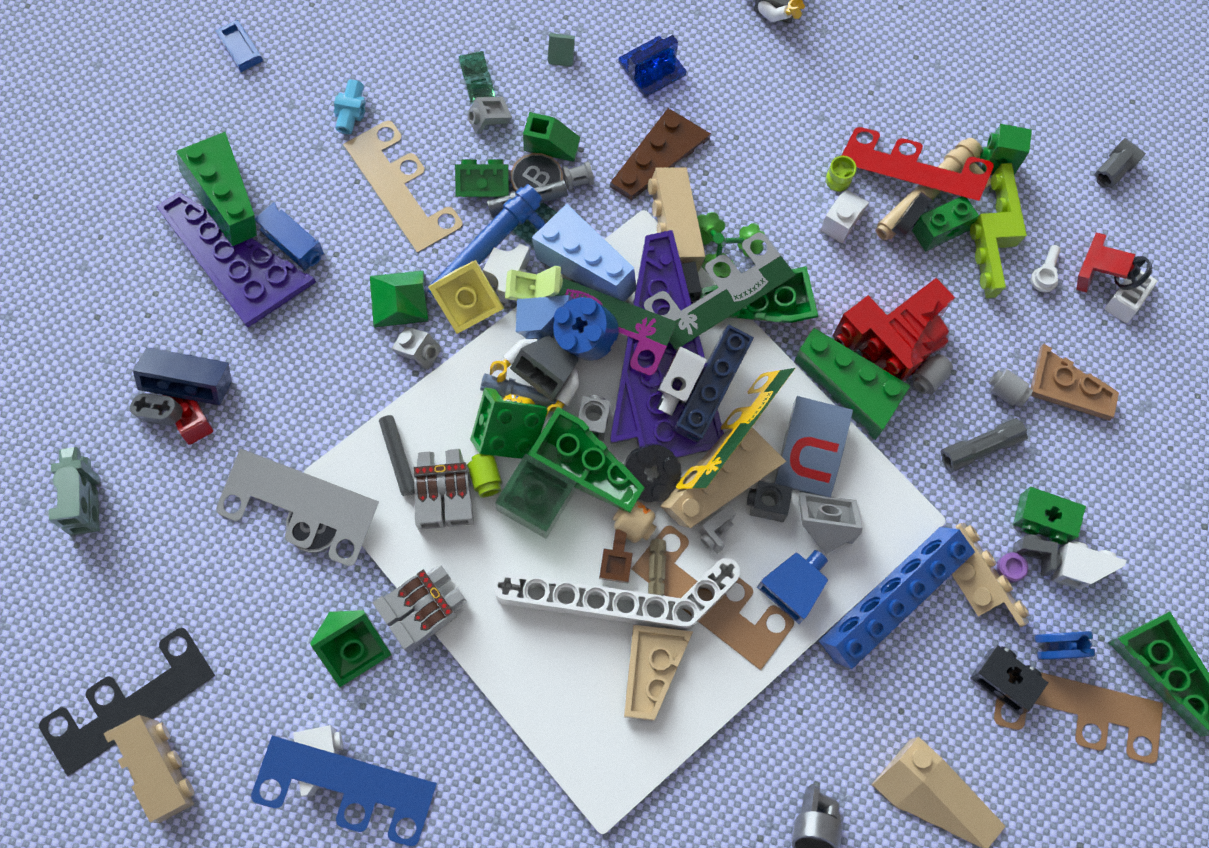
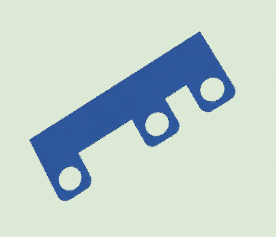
[251,735,437,846]

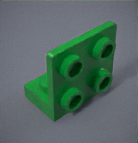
[470,388,548,460]

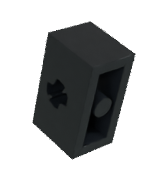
[970,645,1049,715]

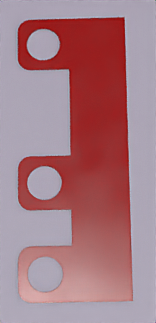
[841,127,994,201]

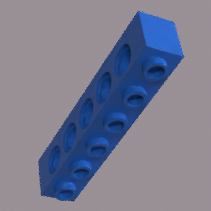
[819,527,975,669]

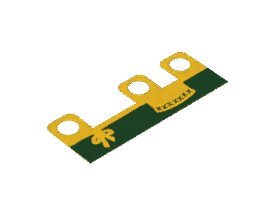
[676,368,796,489]

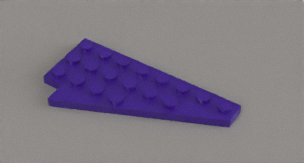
[610,230,724,458]

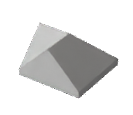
[799,492,863,554]

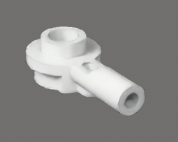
[1030,245,1061,292]

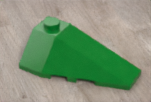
[700,266,818,323]
[528,407,645,513]

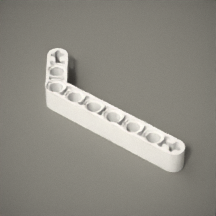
[493,558,740,631]

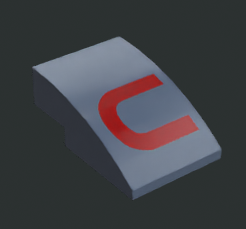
[774,396,853,498]

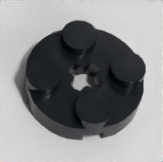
[624,443,681,502]

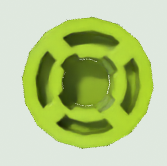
[825,156,856,192]

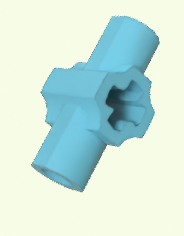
[334,79,366,135]

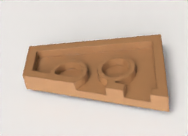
[1031,343,1119,421]

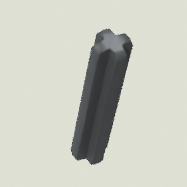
[379,415,415,496]

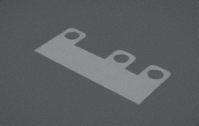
[216,448,379,566]

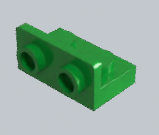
[455,159,509,197]

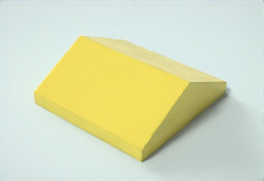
[428,260,504,334]

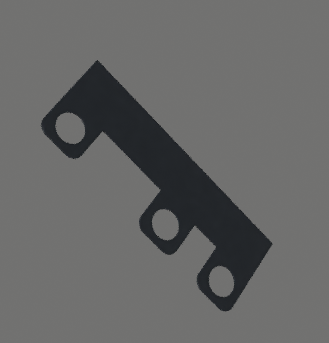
[39,628,215,777]

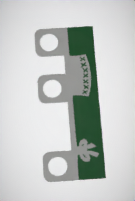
[644,232,796,350]

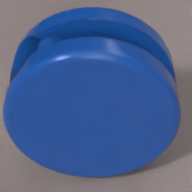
[1035,631,1095,660]

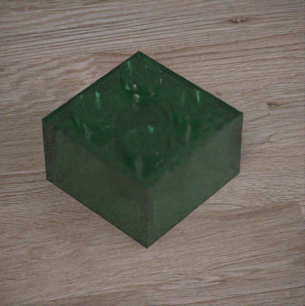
[495,453,576,539]

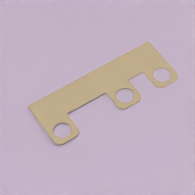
[343,120,463,252]

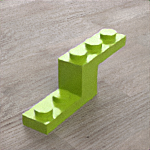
[970,163,1027,298]

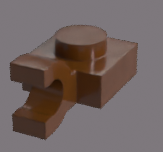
[599,529,633,584]

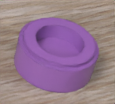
[997,552,1028,583]

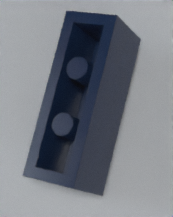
[133,347,232,406]

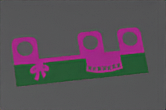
[555,278,677,375]

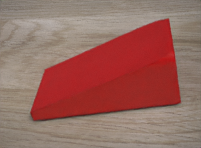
[162,395,213,445]

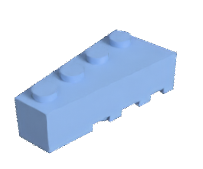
[532,204,636,302]

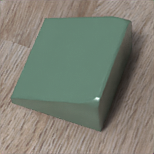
[548,33,575,67]

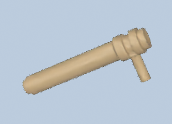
[875,138,991,240]

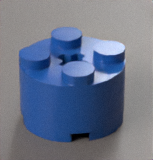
[553,297,619,361]

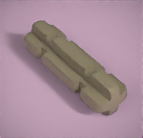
[648,539,666,596]

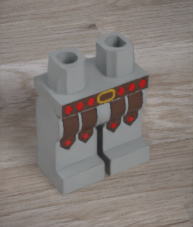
[413,449,474,530]
[372,565,467,653]

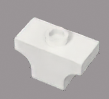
[483,244,530,304]

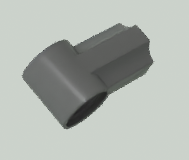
[1094,138,1146,188]

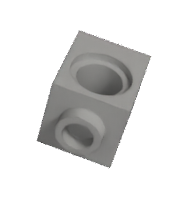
[578,395,611,442]

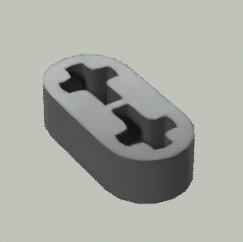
[130,393,183,426]

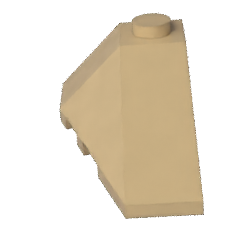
[871,737,1006,848]

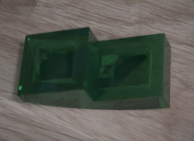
[458,51,495,104]

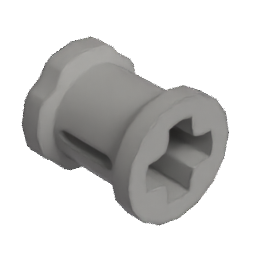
[563,161,594,191]

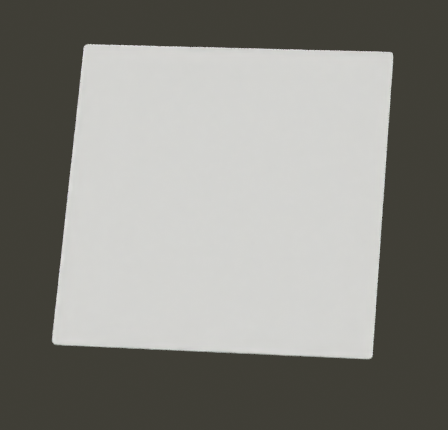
[304,210,946,834]

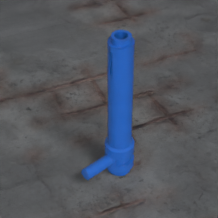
[428,184,546,297]

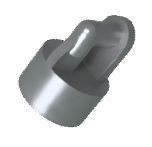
[792,784,842,848]

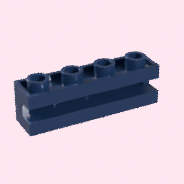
[672,324,754,443]

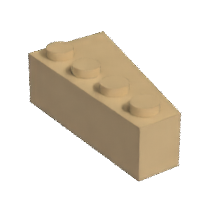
[660,427,786,528]

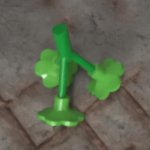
[697,212,765,278]

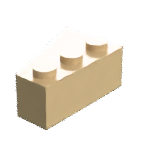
[103,715,194,823]

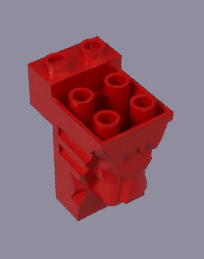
[832,278,955,382]

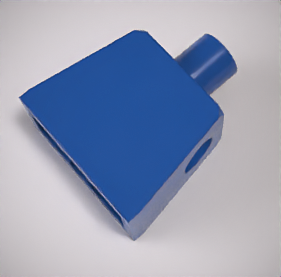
[757,550,828,624]

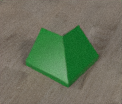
[370,270,429,328]
[310,610,392,688]

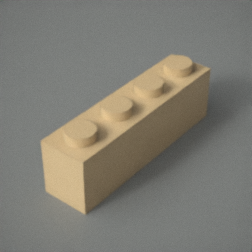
[648,167,705,272]

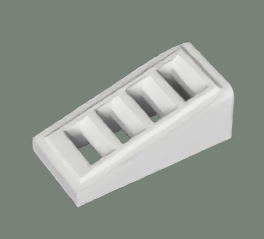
[1105,270,1158,323]

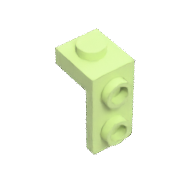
[505,266,563,301]

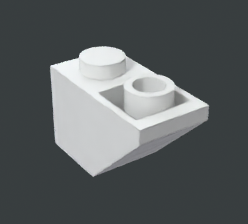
[1052,541,1126,590]

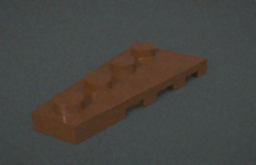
[610,108,711,201]

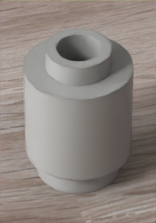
[912,354,953,394]
[989,368,1033,408]

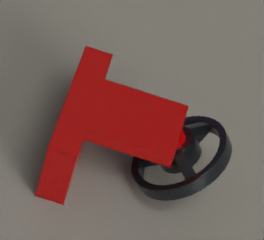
[1076,232,1153,293]

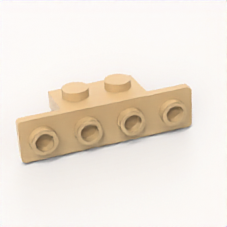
[952,523,1030,627]

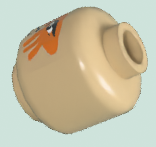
[612,501,657,543]

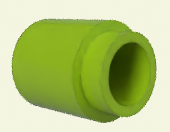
[467,454,502,498]

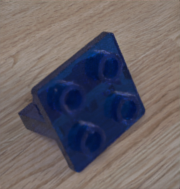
[618,35,687,97]

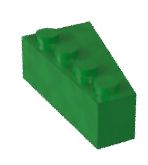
[176,132,257,246]
[794,328,910,440]
[1108,612,1209,737]

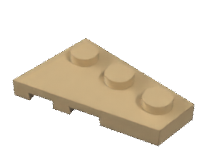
[624,625,693,721]

